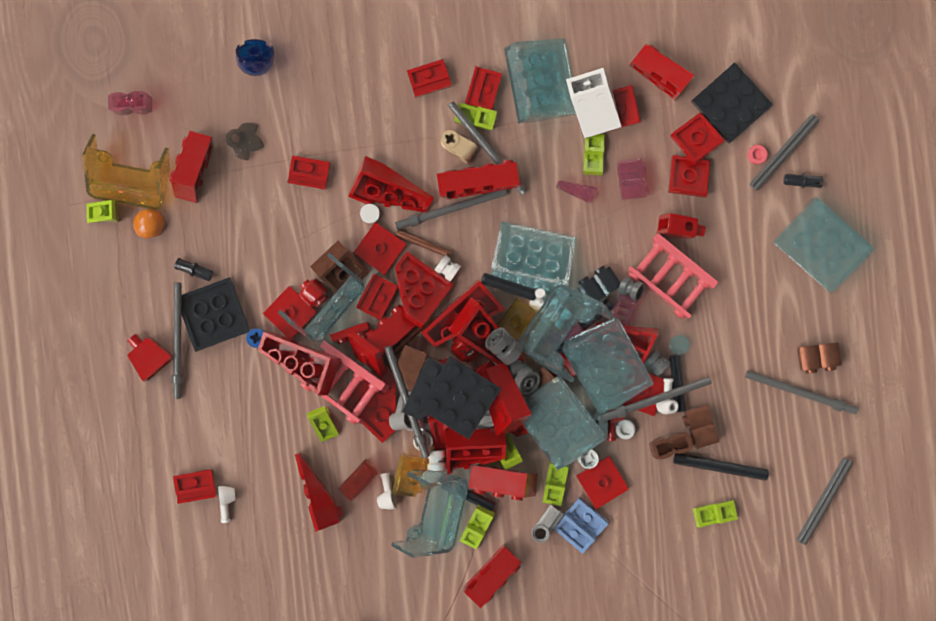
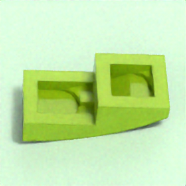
[454,103,497,131]
[583,134,605,176]
[542,462,569,506]
[693,500,738,528]
[459,505,495,550]

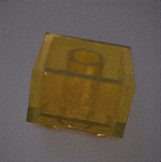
[497,298,552,355]
[392,453,427,497]

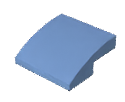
[554,497,609,554]

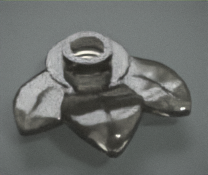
[226,123,264,161]

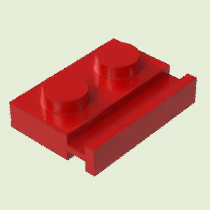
[407,59,452,98]
[465,66,502,110]
[287,155,331,190]
[356,273,399,321]
[173,469,217,504]

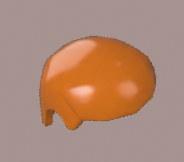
[133,209,165,239]

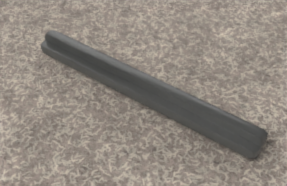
[750,114,819,191]
[797,458,853,545]

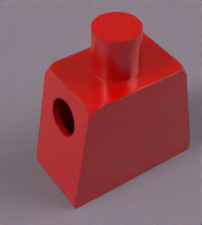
[656,213,706,239]
[127,334,173,382]

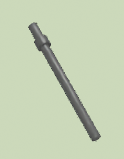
[448,101,527,195]
[395,190,507,230]
[171,282,183,399]
[384,345,430,459]
[745,370,858,415]
[601,377,712,422]

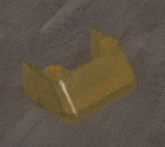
[82,134,170,210]

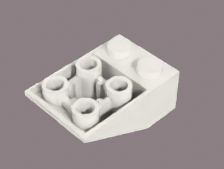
[566,68,622,138]

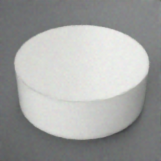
[360,204,380,224]
[615,420,635,439]

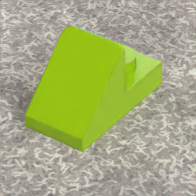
[86,200,118,223]
[306,406,339,443]
[500,433,523,470]

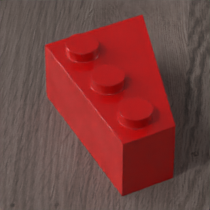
[629,44,694,101]
[169,131,213,203]
[363,304,416,357]
[588,322,658,369]
[481,363,531,437]
[445,428,506,475]
[468,465,538,501]
[464,544,521,608]

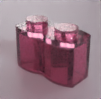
[108,91,152,115]
[617,158,649,201]

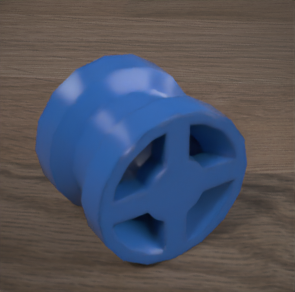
[246,329,265,348]

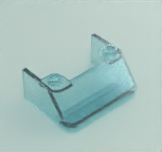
[278,253,365,342]
[519,285,614,382]
[391,470,469,558]

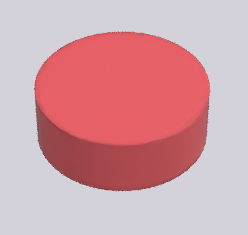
[747,145,768,165]

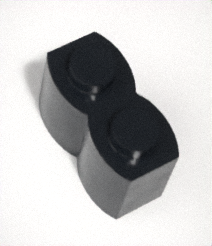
[576,265,620,307]

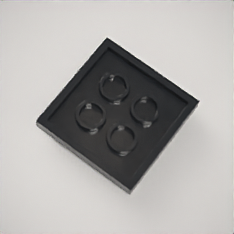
[691,62,773,144]
[181,277,250,352]
[418,356,501,439]

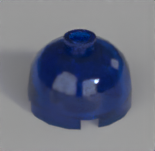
[235,39,275,76]

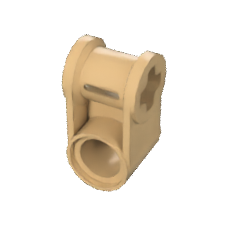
[441,130,478,164]

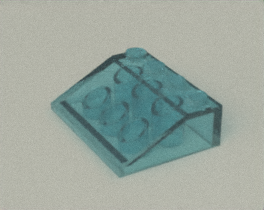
[504,39,576,124]
[773,197,875,293]
[490,222,576,297]
[562,317,654,414]
[522,375,607,470]

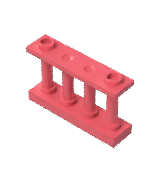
[627,233,718,319]
[301,340,390,425]

